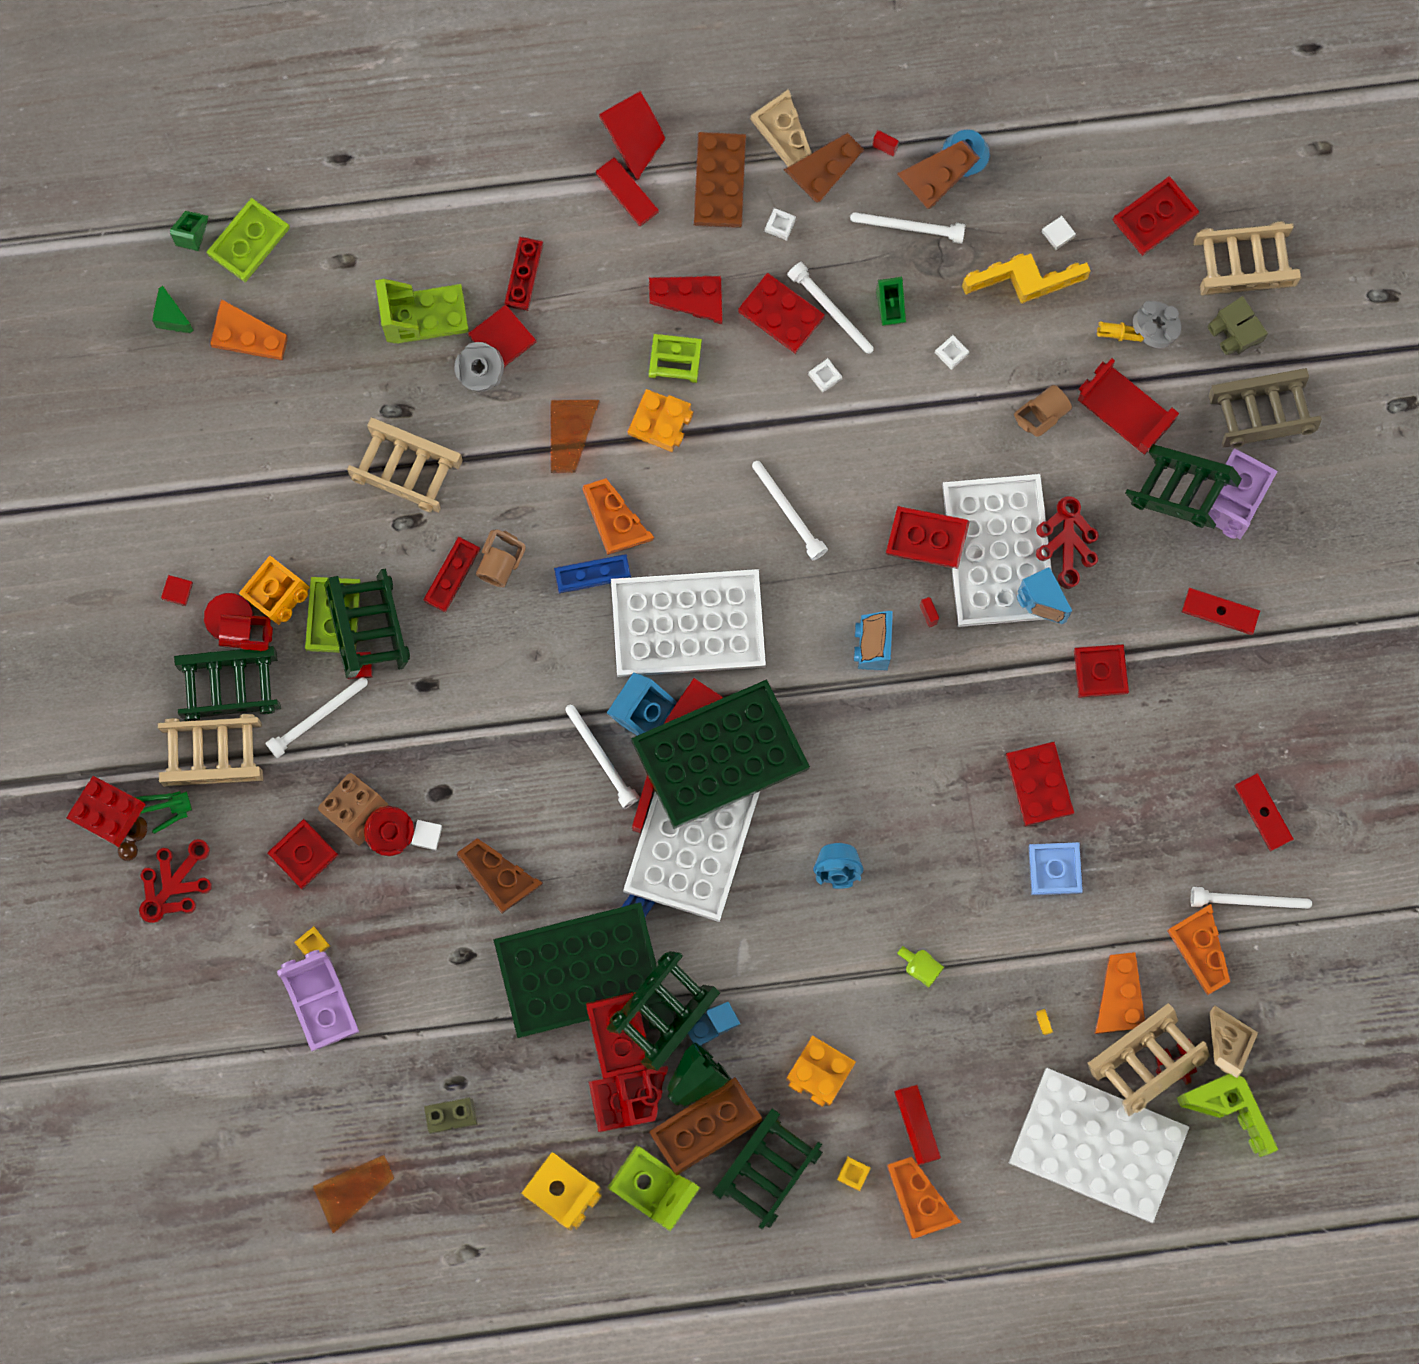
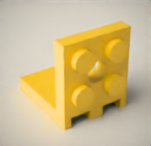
[521,1152,602,1231]

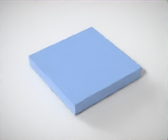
[1028,842,1083,895]

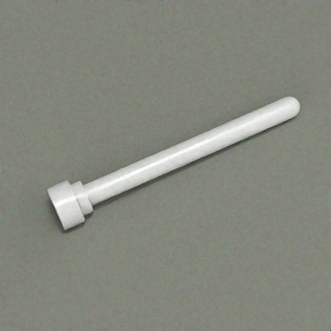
[850,212,965,243]
[787,262,873,354]
[752,461,828,561]
[265,677,368,759]
[565,704,640,809]
[1191,887,1312,909]

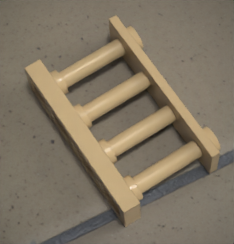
[1193,222,1301,295]
[347,417,463,513]
[158,714,263,787]
[1088,1003,1210,1116]

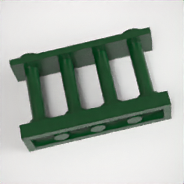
[1125,444,1242,529]
[324,568,410,678]
[174,646,281,721]
[606,951,720,1071]
[712,1108,823,1230]

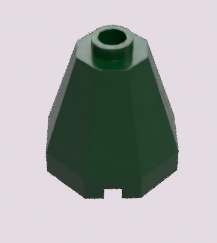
[667,1042,731,1107]

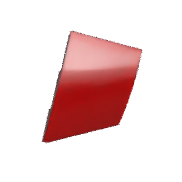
[599,91,665,181]
[589,1066,668,1132]

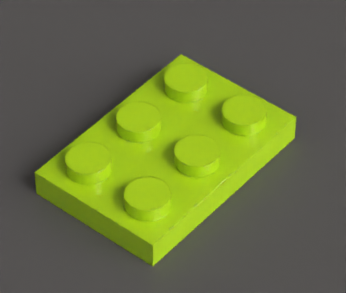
[206,198,290,283]
[305,577,361,653]

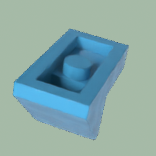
[688,1002,740,1046]

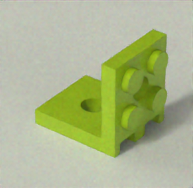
[607,1145,700,1231]

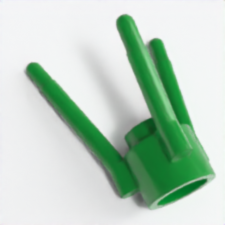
[135,791,192,834]

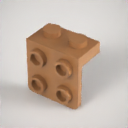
[318,773,390,846]

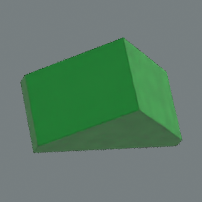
[170,210,208,251]
[876,277,906,326]
[152,285,194,333]

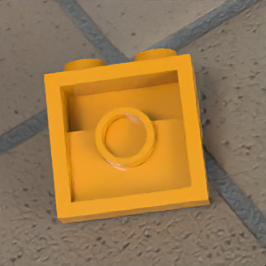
[627,389,694,452]
[239,556,310,625]
[786,1035,856,1107]

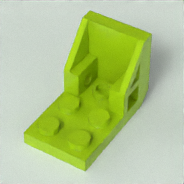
[375,279,469,344]
[1177,1074,1278,1157]

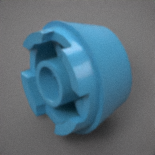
[942,129,990,177]
[813,843,864,889]

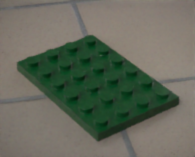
[631,679,810,829]
[493,902,664,1038]

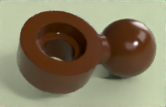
[118,816,147,861]

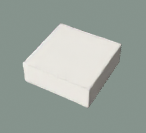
[765,208,796,240]
[1042,216,1076,250]
[935,335,969,370]
[808,358,842,393]
[411,820,442,851]

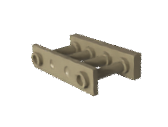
[1209,368,1322,448]

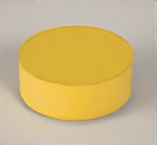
[1036,1009,1053,1035]

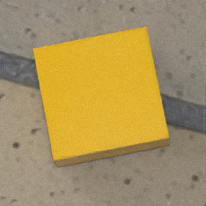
[294,926,330,955]
[837,1157,871,1191]

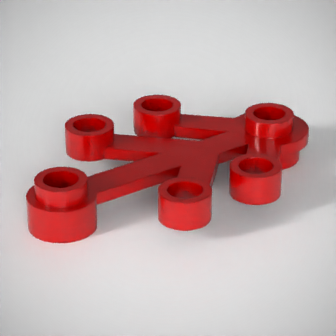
[1036,496,1099,589]
[139,839,212,923]

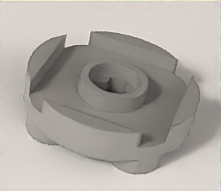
[1133,301,1181,348]
[455,342,504,392]

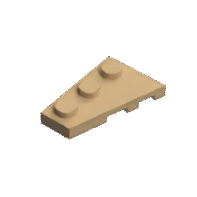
[1210,1005,1258,1078]

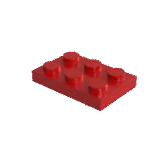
[1112,176,1200,256]
[738,273,825,354]
[886,506,970,569]
[1006,742,1074,826]
[66,776,146,847]
[586,992,647,1079]

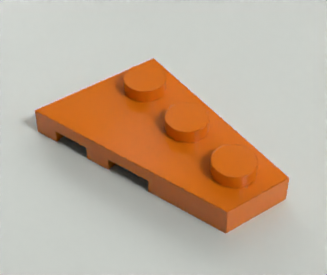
[1167,904,1230,995]

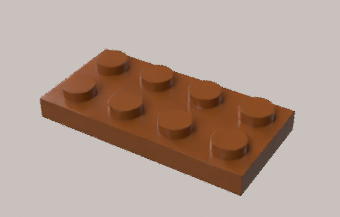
[694,132,746,228]
[649,1077,763,1176]

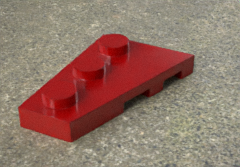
[649,276,722,325]

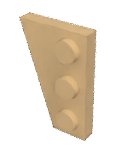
[750,89,811,166]

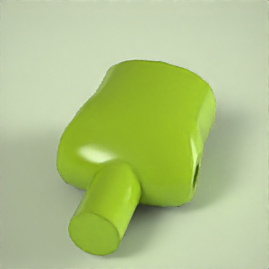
[897,946,944,988]

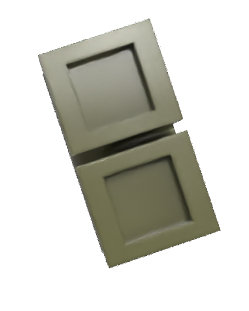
[1207,296,1268,356]
[424,1097,477,1134]

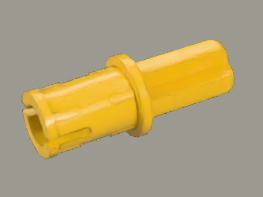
[1097,321,1144,342]

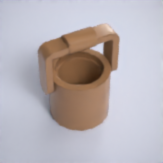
[1014,385,1072,437]
[476,529,526,587]

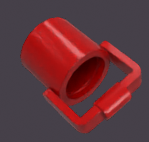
[218,614,273,651]

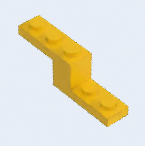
[962,253,1091,304]

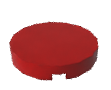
[204,593,254,640]
[364,806,414,856]

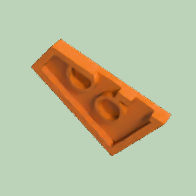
[210,299,288,360]
[582,478,655,555]
[1095,952,1145,1034]
[887,1156,961,1239]

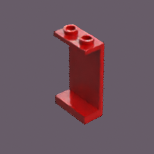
[1078,358,1179,455]

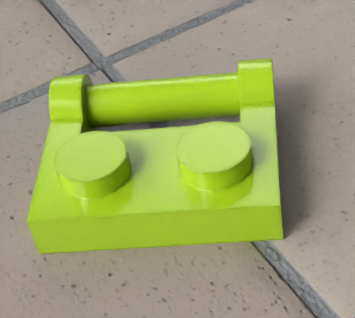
[649,334,702,383]

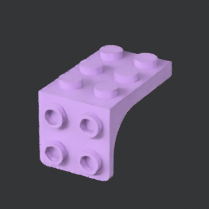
[1208,448,1278,539]
[277,950,360,1052]

